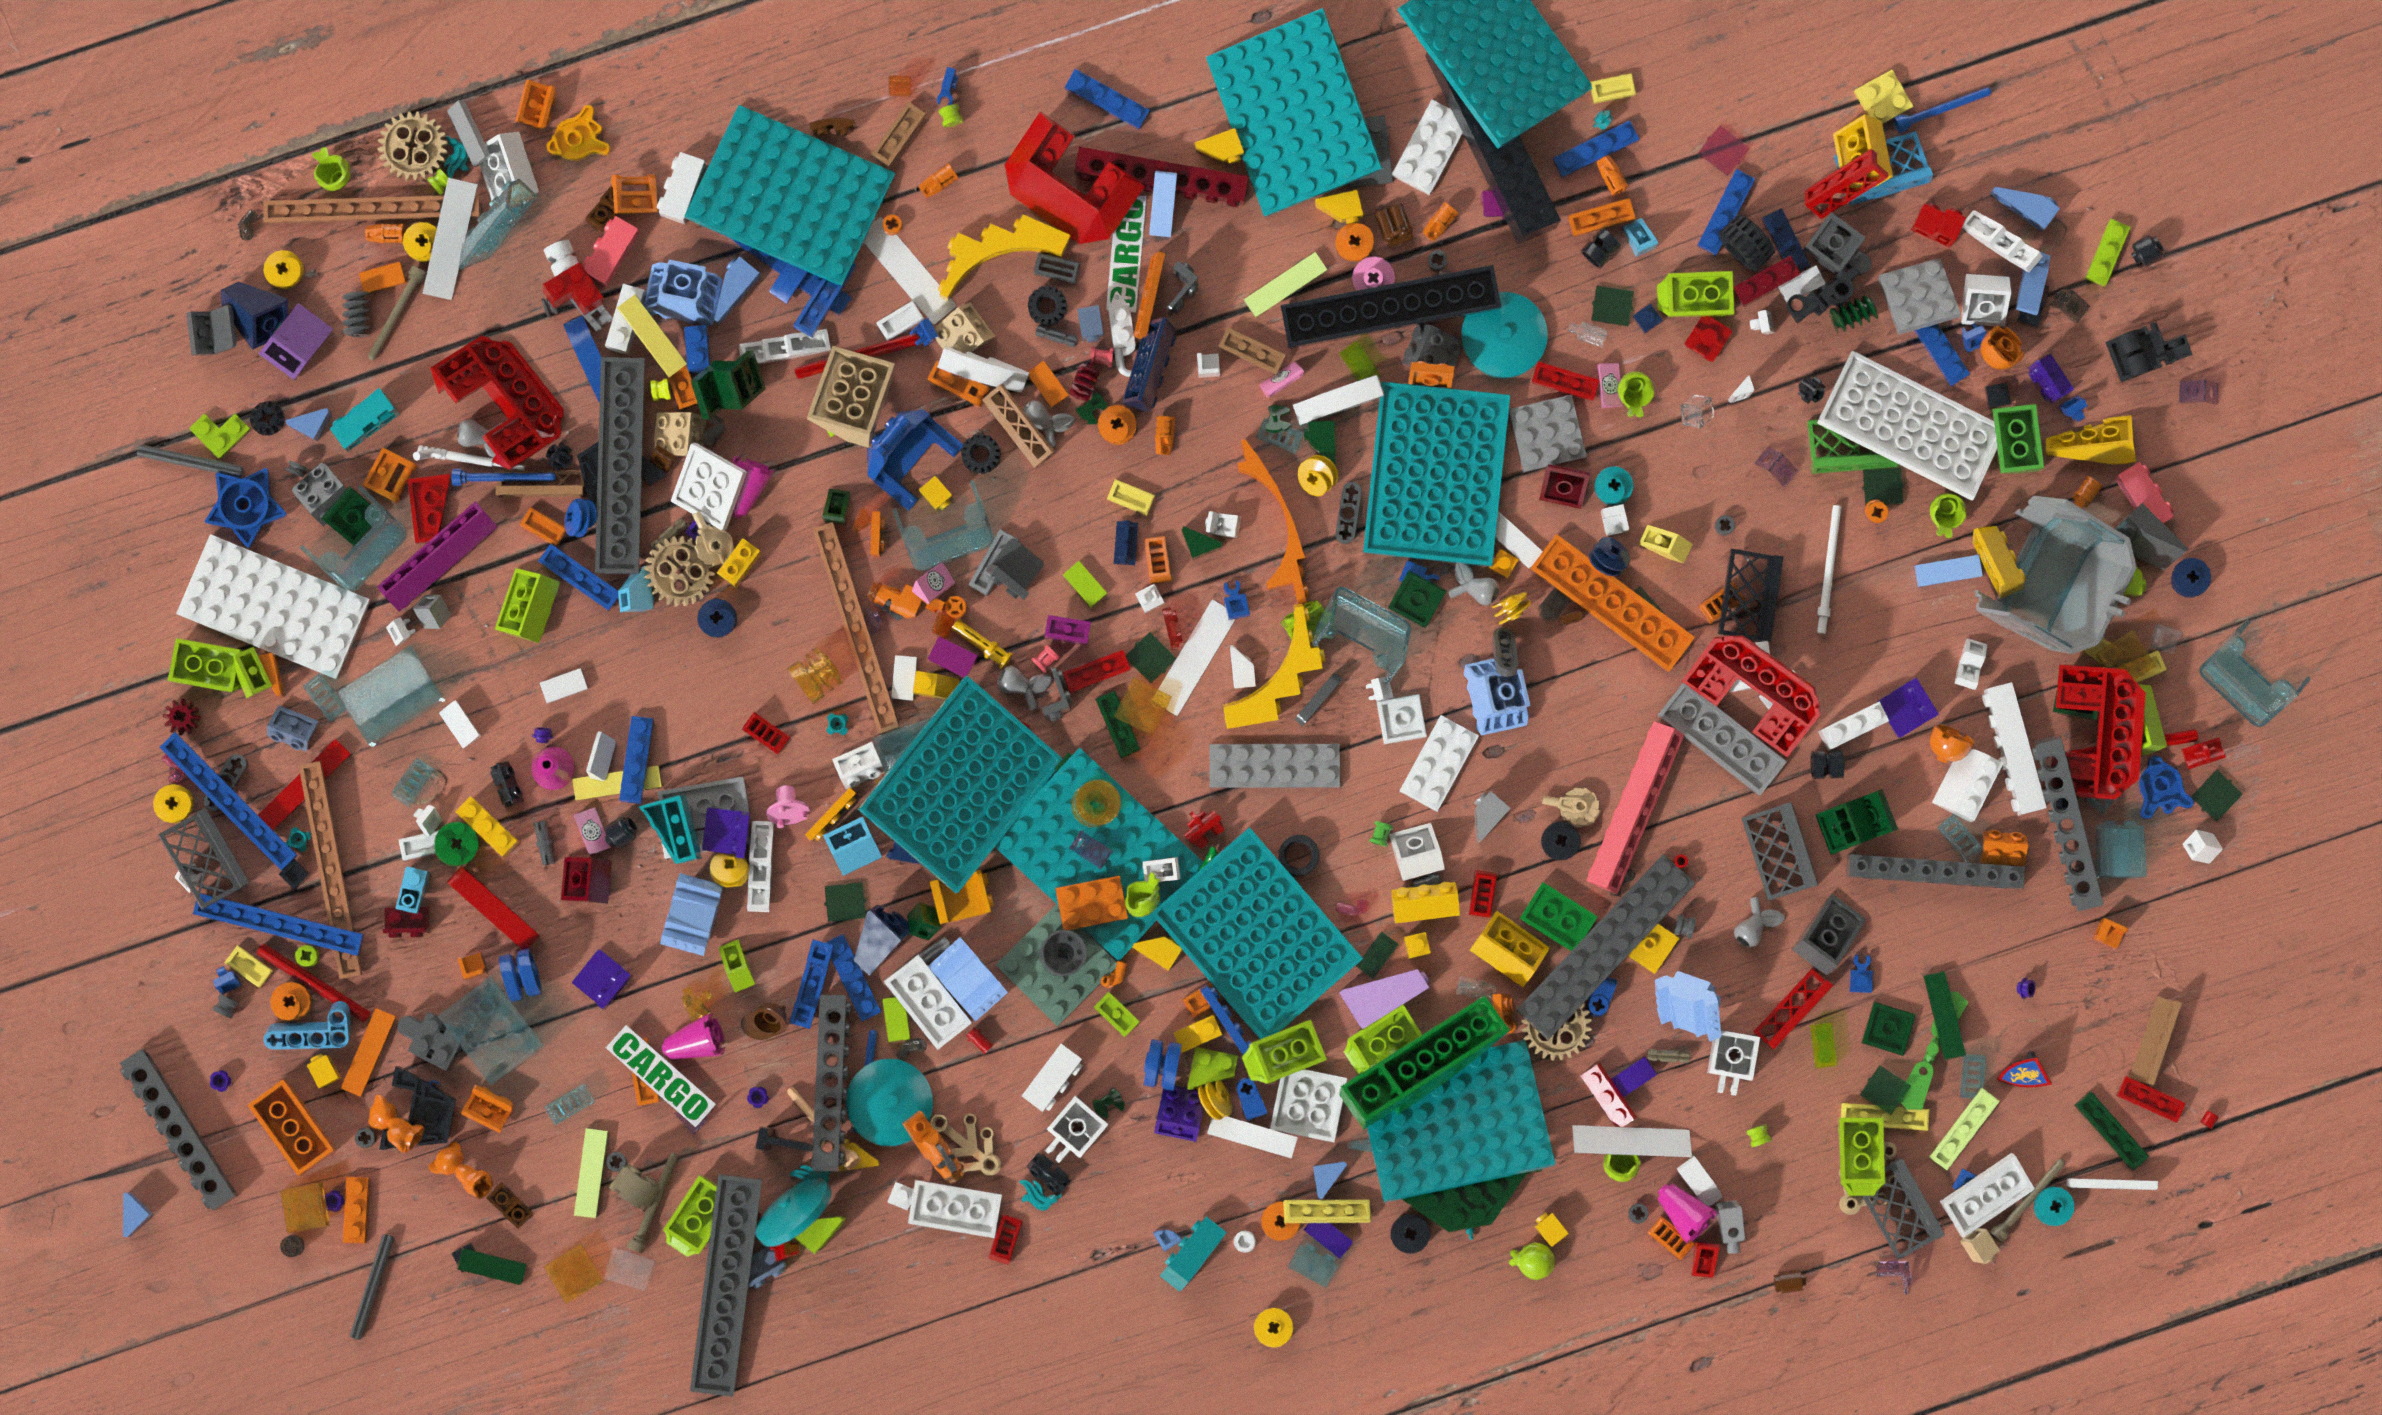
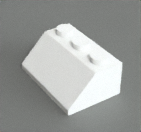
[480,132,539,210]
[1932,749,2003,822]

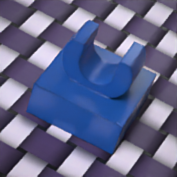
[910,318,938,346]
[1962,323,1986,353]
[2059,395,2087,422]
[212,966,242,994]

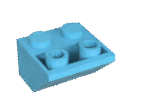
[823,817,882,876]

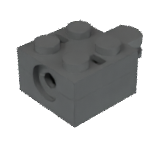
[1803,212,1872,275]
[398,1012,470,1071]

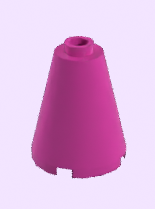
[732,456,774,518]
[531,747,575,790]
[662,1013,725,1059]
[1658,1184,1718,1244]

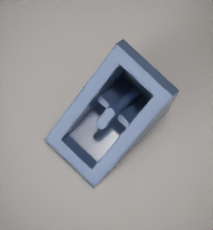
[286,408,332,441]
[1313,1162,1347,1200]
[123,1193,154,1237]

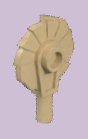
[692,511,733,566]
[1542,788,1601,828]

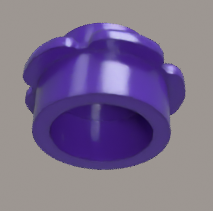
[532,727,553,743]
[2017,978,2036,999]
[210,1070,231,1092]
[747,1087,769,1108]
[323,1190,345,1212]

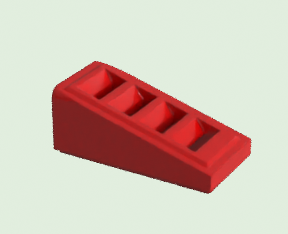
[742,712,790,755]
[1469,870,1497,918]
[988,1214,1023,1265]

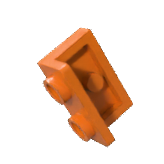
[515,80,557,129]
[1980,830,2028,867]
[461,1085,514,1133]

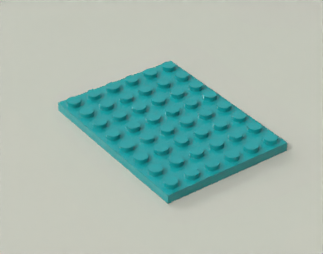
[1397,0,1592,149]
[1206,8,1383,217]
[685,104,895,286]
[1363,382,1510,567]
[858,676,1063,893]
[995,747,1203,961]
[1151,827,1363,1039]
[1355,1040,1555,1203]

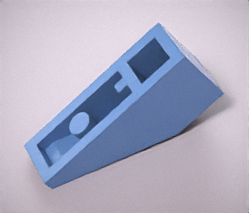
[1990,187,2060,232]
[2016,252,2051,315]
[714,256,761,325]

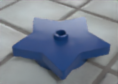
[205,468,288,548]

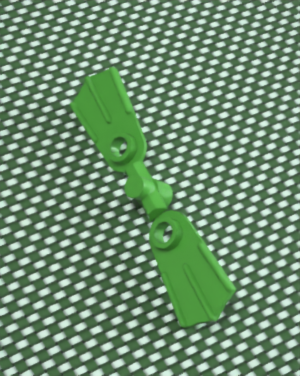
[1897,991,1968,1110]

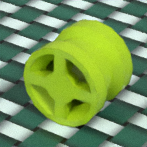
[938,104,964,128]
[427,169,448,195]
[295,945,320,967]
[1746,1124,1772,1147]

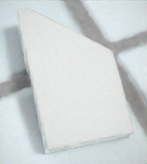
[1230,645,1256,688]

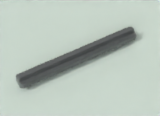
[137,445,243,478]
[350,1234,394,1340]

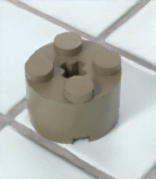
[609,1163,660,1212]

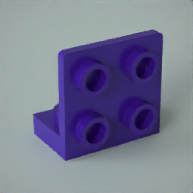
[2028,354,2074,404]
[1877,678,1939,738]
[702,807,751,858]
[572,949,633,1010]
[1154,1085,1204,1142]

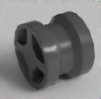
[1674,914,1696,939]
[212,994,239,1019]

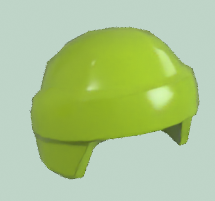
[312,147,351,191]
[1617,371,1655,418]
[1930,492,1966,538]
[1125,873,1160,917]
[1603,1154,1641,1182]
[1509,1242,1555,1280]

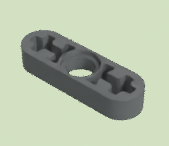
[1335,482,1362,545]
[1294,672,1343,727]
[204,754,248,812]

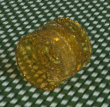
[787,647,843,705]
[1071,780,1121,828]

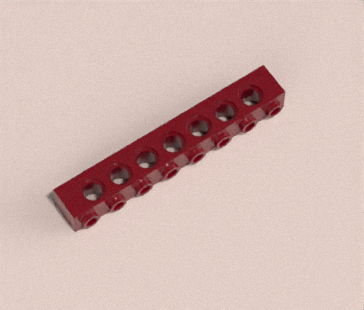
[1074,146,1248,207]

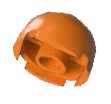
[1980,326,2024,370]
[1929,724,1975,764]

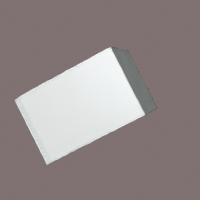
[1143,858,1180,882]

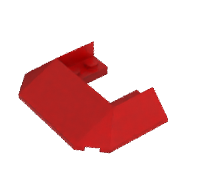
[1004,111,1145,244]
[430,336,564,470]
[1682,635,1822,757]
[2050,664,2146,799]

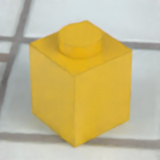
[919,476,953,512]
[1403,932,1431,959]
[307,1053,341,1088]
[1534,1212,1569,1247]

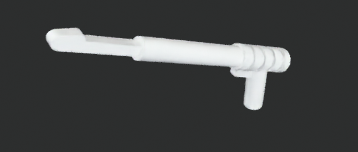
[413,445,525,470]

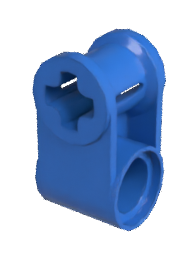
[1587,977,1618,1017]
[1236,1077,1268,1121]

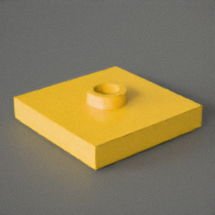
[1628,924,1679,974]

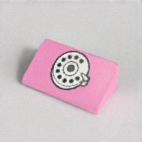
[1260,362,1304,398]
[1597,363,1623,408]
[912,562,955,604]
[574,808,611,856]

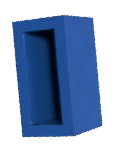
[684,325,711,373]

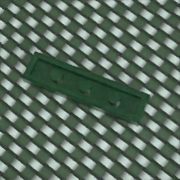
[1923,971,1966,1061]
[2074,1091,2149,1171]

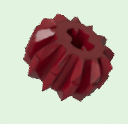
[1069,363,1100,401]
[163,698,201,736]

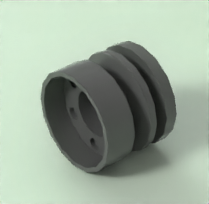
[1039,930,1087,977]

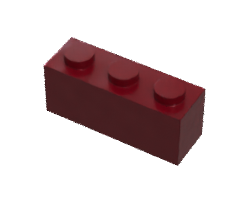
[1733,255,1802,307]

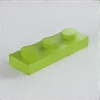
[2085,219,2130,287]

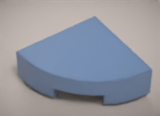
[1153,1230,1182,1252]

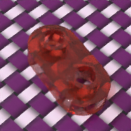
[1162,607,1183,651]

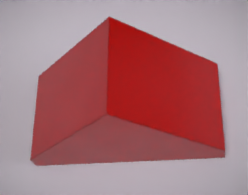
[1692,1242,1720,1278]

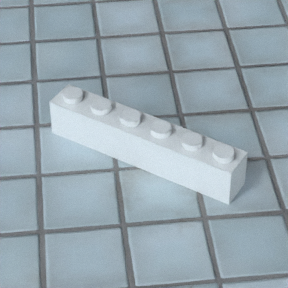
[1982,682,2047,816]

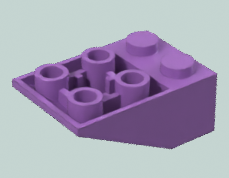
[259,303,333,381]

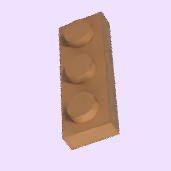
[871,101,926,167]
[1218,327,1286,375]

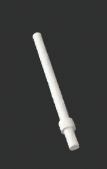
[1817,505,1842,634]

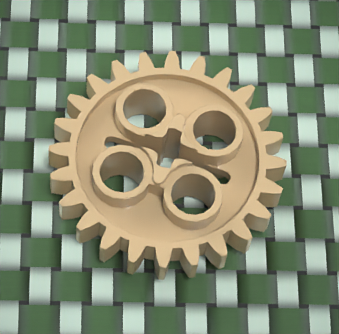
[377,111,448,182]
[644,536,715,607]
[1521,1003,1592,1061]

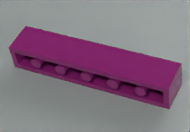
[377,501,498,612]

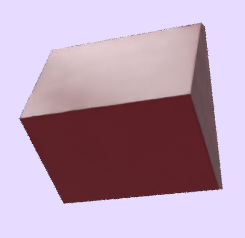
[1539,464,1590,509]

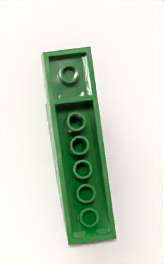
[1339,995,1510,1129]

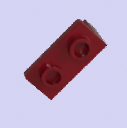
[383,907,429,938]

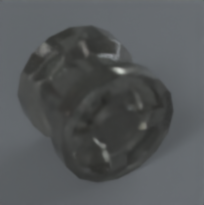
[280,1235,305,1257]

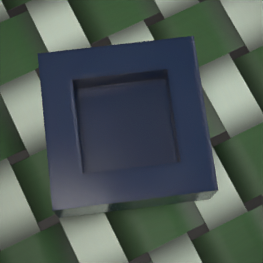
[1632,303,1663,334]

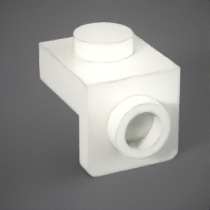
[1205,511,1241,538]

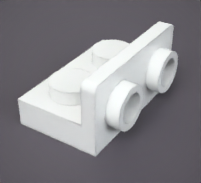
[832,742,885,789]

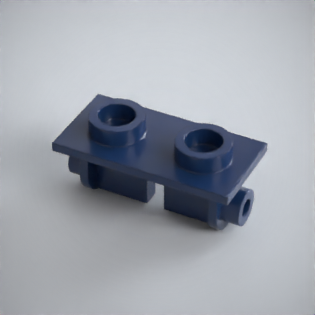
[1114,520,1138,566]

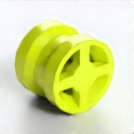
[650,378,671,402]

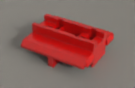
[1684,316,1732,362]

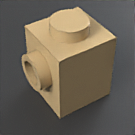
[1960,1228,2000,1264]

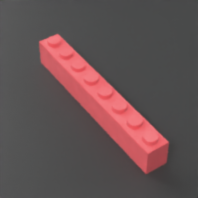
[1587,722,1684,894]

